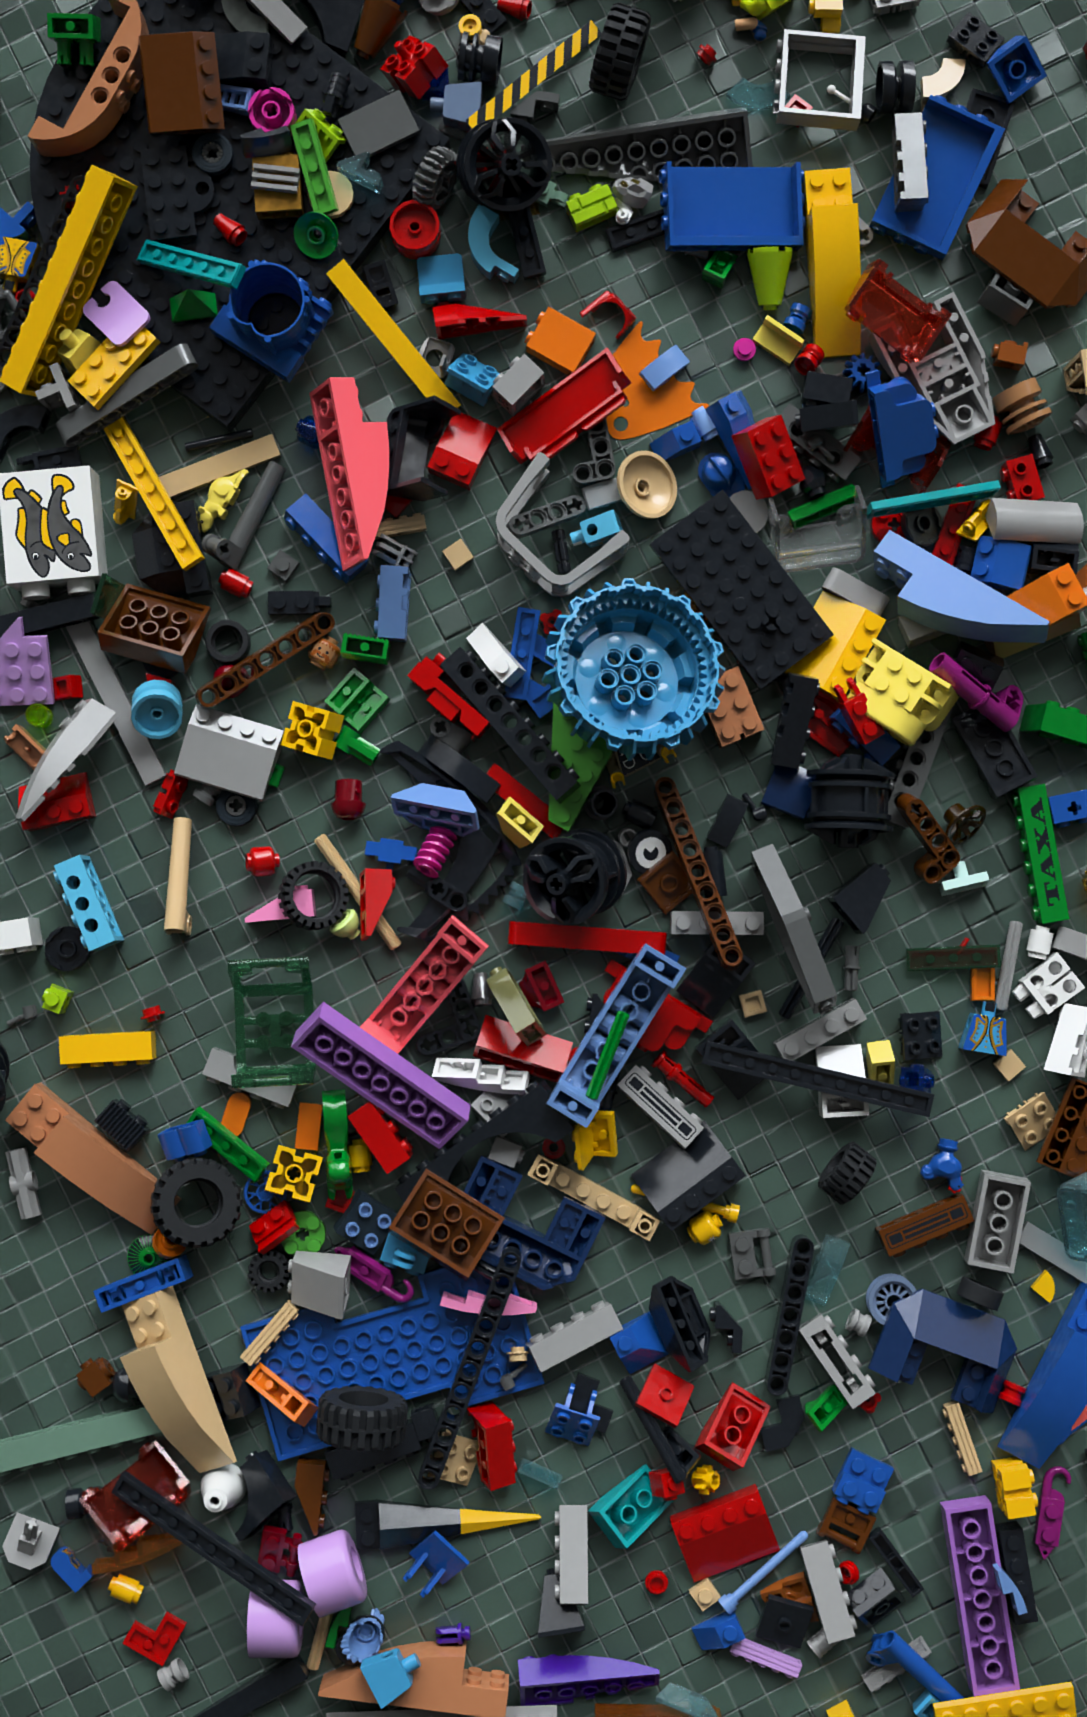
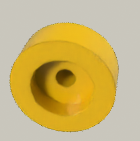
[459,14,482,40]

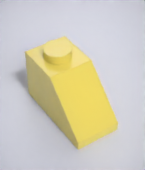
[496,797,544,849]
[866,1040,895,1084]

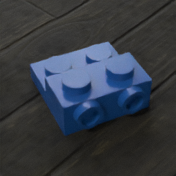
[832,1447,894,1515]

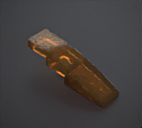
[92,1533,183,1575]

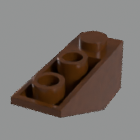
[295,1457,330,1536]

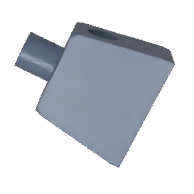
[430,82,482,131]

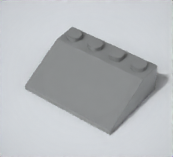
[174,704,284,801]

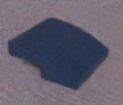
[760,765,815,820]

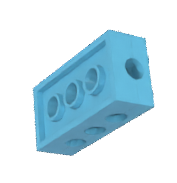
[53,855,124,951]

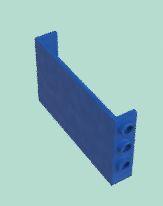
[869,95,1005,260]
[659,161,806,251]

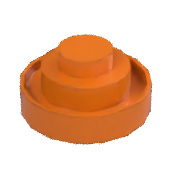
[152,1229,186,1259]

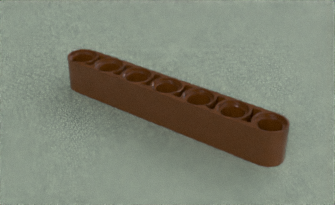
[195,613,335,707]

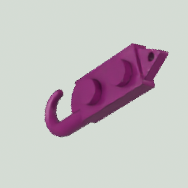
[334,1246,414,1303]
[1033,1466,1071,1560]

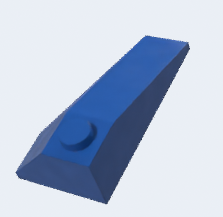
[705,390,755,490]

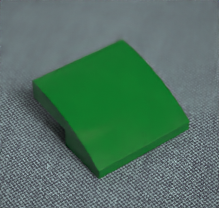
[324,667,391,733]

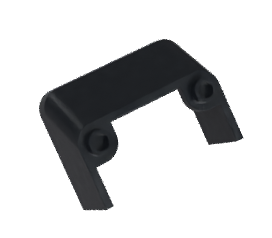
[387,395,461,502]

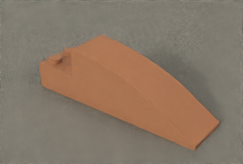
[5,1082,181,1235]
[318,1641,509,1717]

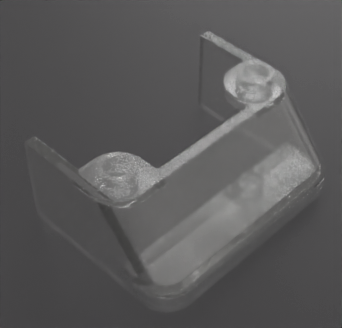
[768,485,867,573]

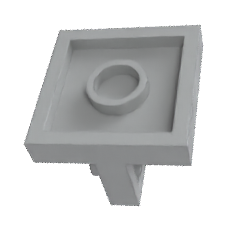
[35,362,81,412]

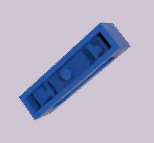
[93,1254,194,1313]

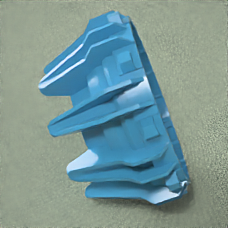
[541,578,725,761]

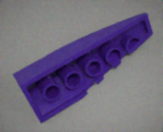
[518,1654,660,1706]

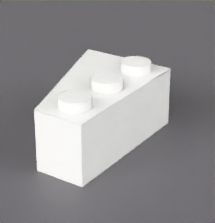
[1044,1003,1087,1078]

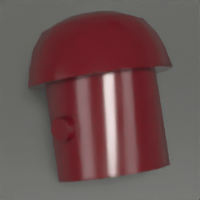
[331,779,366,820]

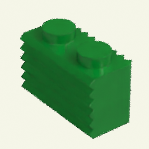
[340,633,391,665]

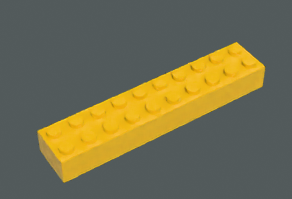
[0,165,138,397]

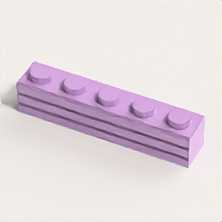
[728,1639,802,1678]

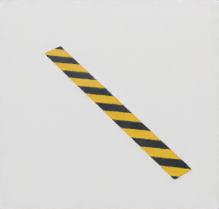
[466,20,602,128]

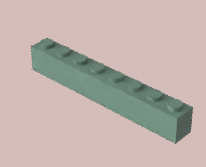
[0,1404,163,1477]

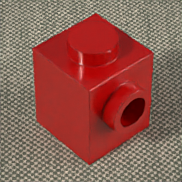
[648,1468,685,1501]

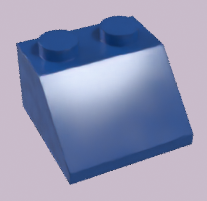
[971,536,1032,591]

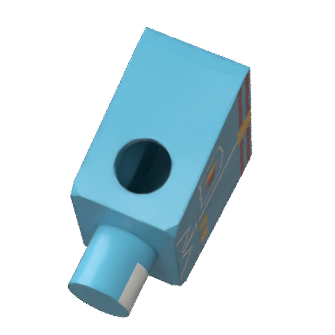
[570,510,623,548]

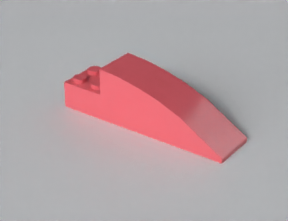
[309,377,389,571]

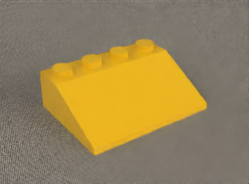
[784,591,886,703]

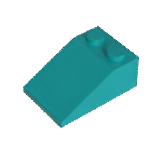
[588,1464,674,1549]

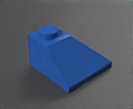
[986,36,1047,103]
[609,1312,669,1374]

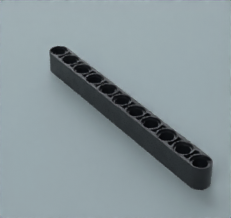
[418,1246,522,1490]

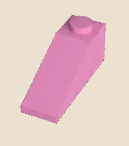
[245,885,316,923]

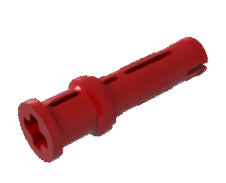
[651,1050,714,1108]

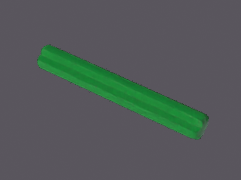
[586,1011,629,1100]

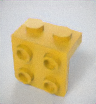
[572,1110,618,1171]

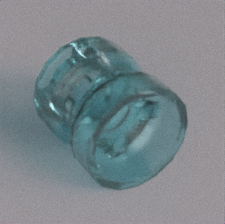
[502,881,527,911]

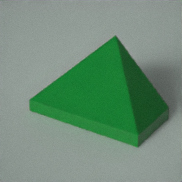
[169,289,218,323]

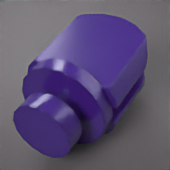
[435,1623,471,1645]

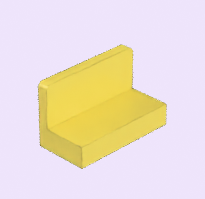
[752,315,805,366]

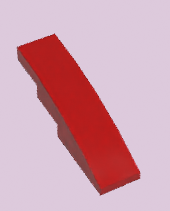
[486,763,563,838]

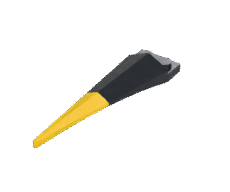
[355,1499,541,1550]

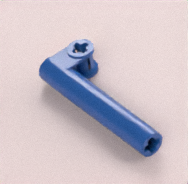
[865,1631,964,1702]

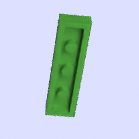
[290,118,339,215]

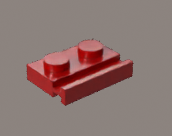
[249,1200,300,1255]

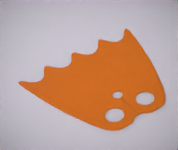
[606,321,709,440]

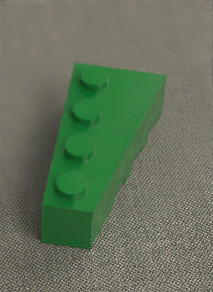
[1019,700,1087,749]

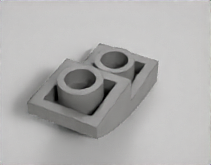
[581,478,622,511]

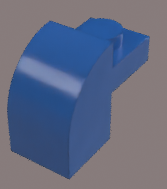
[0,202,37,241]

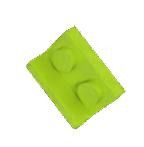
[291,108,347,162]

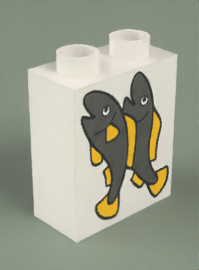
[0,465,108,600]

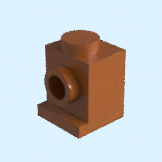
[991,340,1028,371]

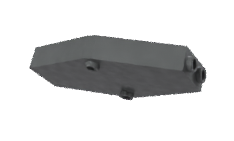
[751,844,837,1015]

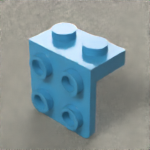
[417,253,466,304]

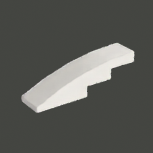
[432,1058,530,1095]

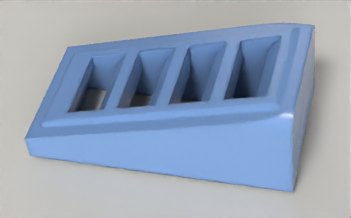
[220,84,256,116]

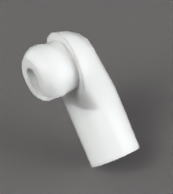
[615,197,633,225]

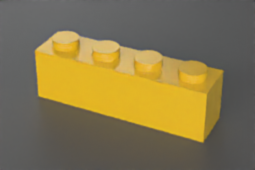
[59,1031,157,1068]

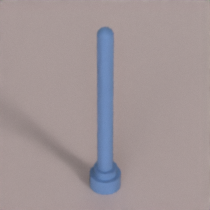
[718,1531,808,1615]

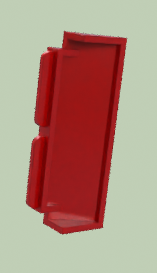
[497,347,631,464]

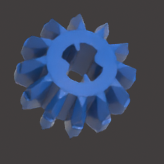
[842,352,882,393]

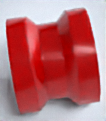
[998,1379,1027,1406]

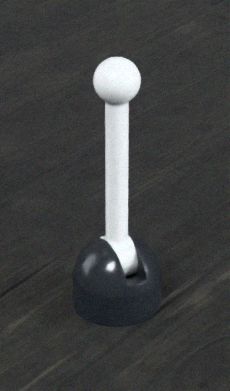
[827,85,878,125]

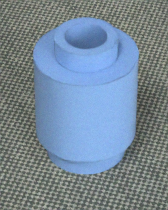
[690,406,718,442]

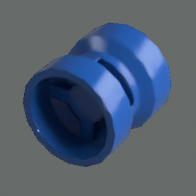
[783,302,813,334]

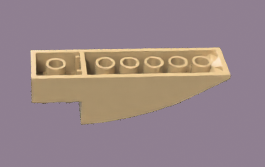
[120,1286,237,1473]

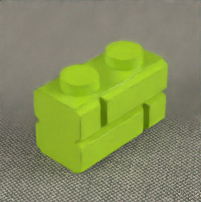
[565,184,618,233]

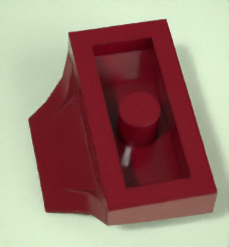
[519,960,564,1011]

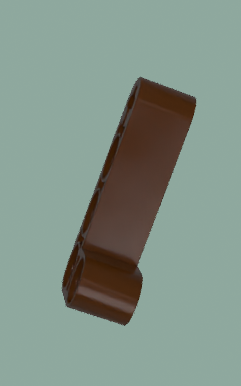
[896,793,960,884]

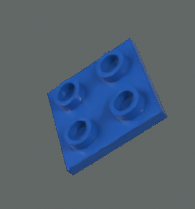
[545,1383,600,1446]
[402,1530,469,1598]

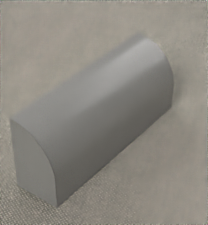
[985,498,1084,544]

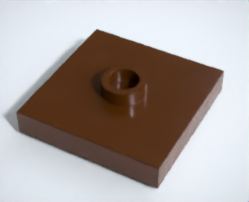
[637,851,693,915]

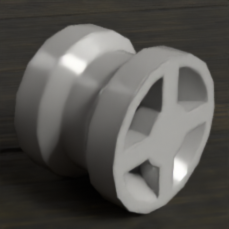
[845,1308,872,1337]

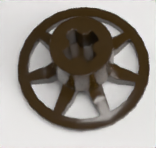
[943,803,986,845]

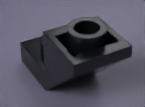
[709,1301,743,1353]

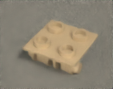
[1004,1092,1056,1151]
[427,1429,479,1486]

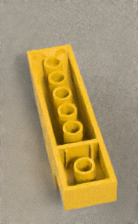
[801,168,861,358]

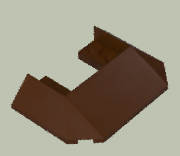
[966,179,1087,309]

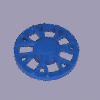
[244,1170,287,1214]

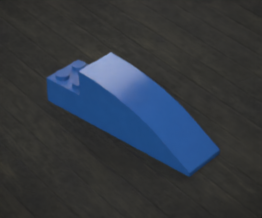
[998,1281,1087,1469]

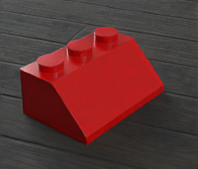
[18,772,96,832]

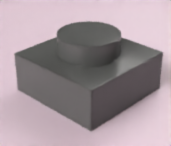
[267,549,300,582]

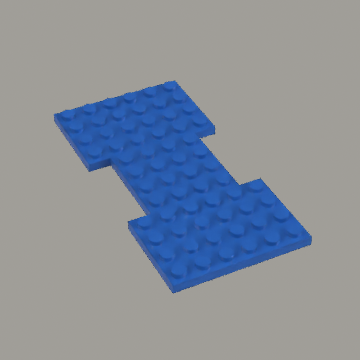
[240,1264,544,1461]

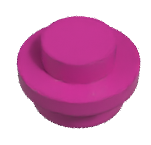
[733,338,756,361]

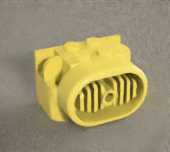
[847,638,959,746]

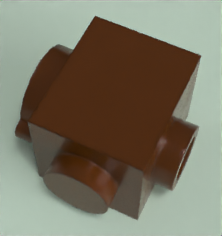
[76,1357,115,1398]

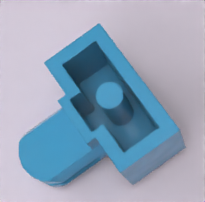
[380,1233,429,1276]

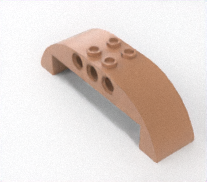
[28,0,149,157]

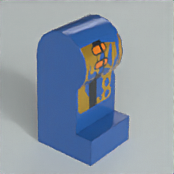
[50,1546,96,1593]

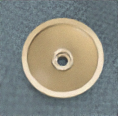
[617,451,677,519]

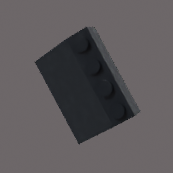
[631,1120,746,1231]

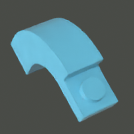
[468,204,519,284]

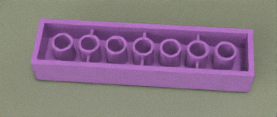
[291,1002,470,1149]
[940,1495,1020,1697]

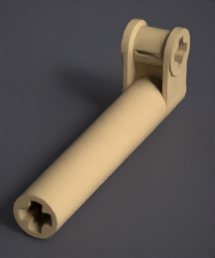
[164,817,192,935]

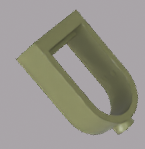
[486,967,547,1046]

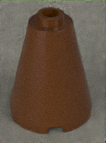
[354,0,408,61]

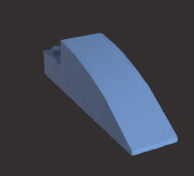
[874,530,1050,643]

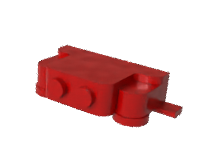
[604,959,713,1052]

